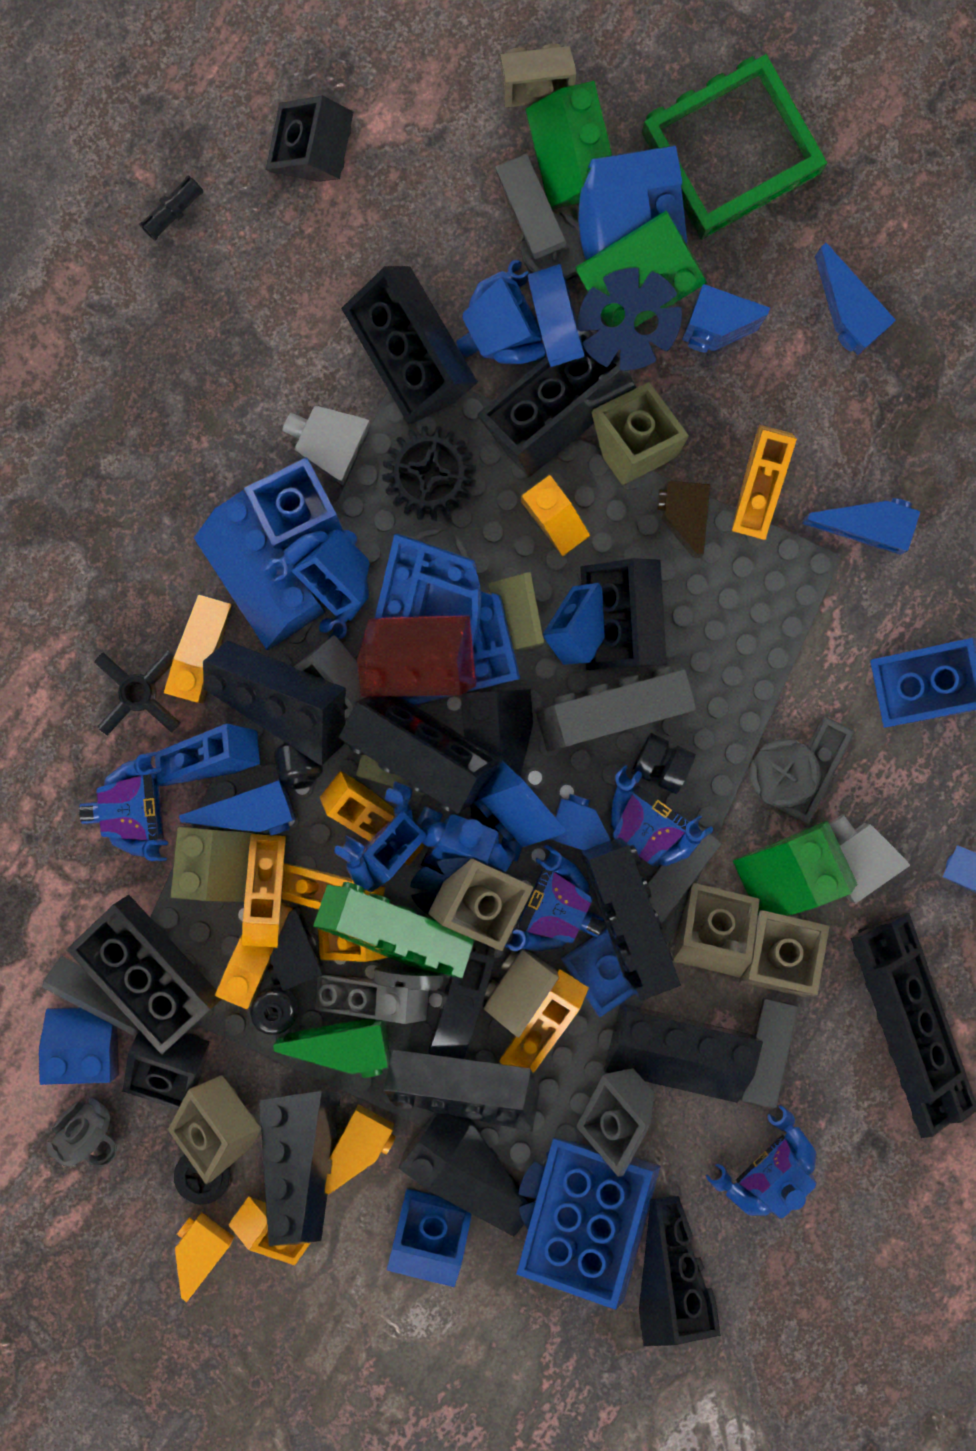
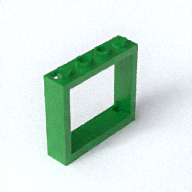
[642,54,827,240]

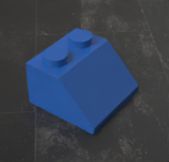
[682,284,770,353]
[244,457,343,549]
[474,761,566,847]
[39,1007,119,1085]
[387,1188,472,1287]

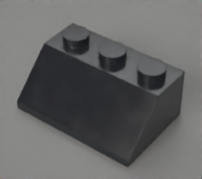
[580,558,667,670]

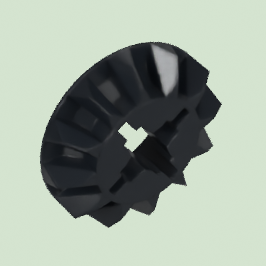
[174,1154,230,1205]

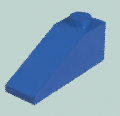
[815,243,896,355]
[802,498,921,555]
[155,723,260,787]
[179,780,296,836]

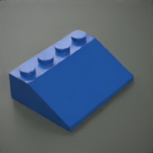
[516,1138,661,1310]

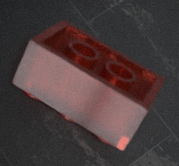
[357,615,476,697]

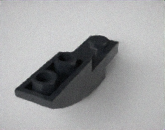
[428,940,495,1059]

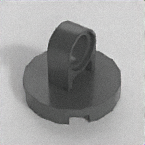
[46,1098,117,1167]

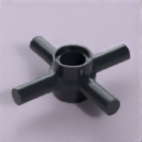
[94,649,181,736]

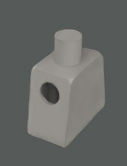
[283,406,371,486]
[829,814,910,904]

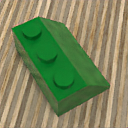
[525,81,612,210]
[575,210,707,328]

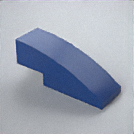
[528,264,585,367]

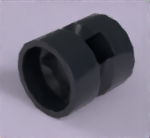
[631,733,696,794]

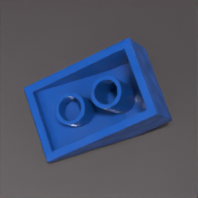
[870,638,976,728]

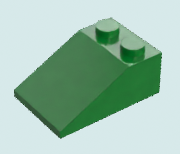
[733,820,858,916]
[273,1018,391,1078]

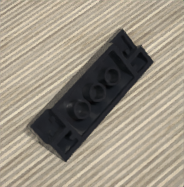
[850,913,976,1138]

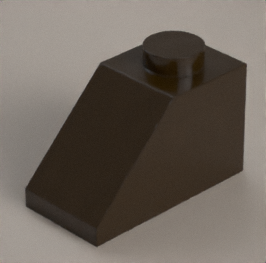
[657,480,710,558]

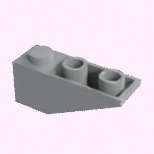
[315,975,429,1024]

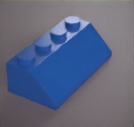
[194,490,325,651]

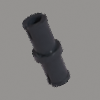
[139,175,204,241]

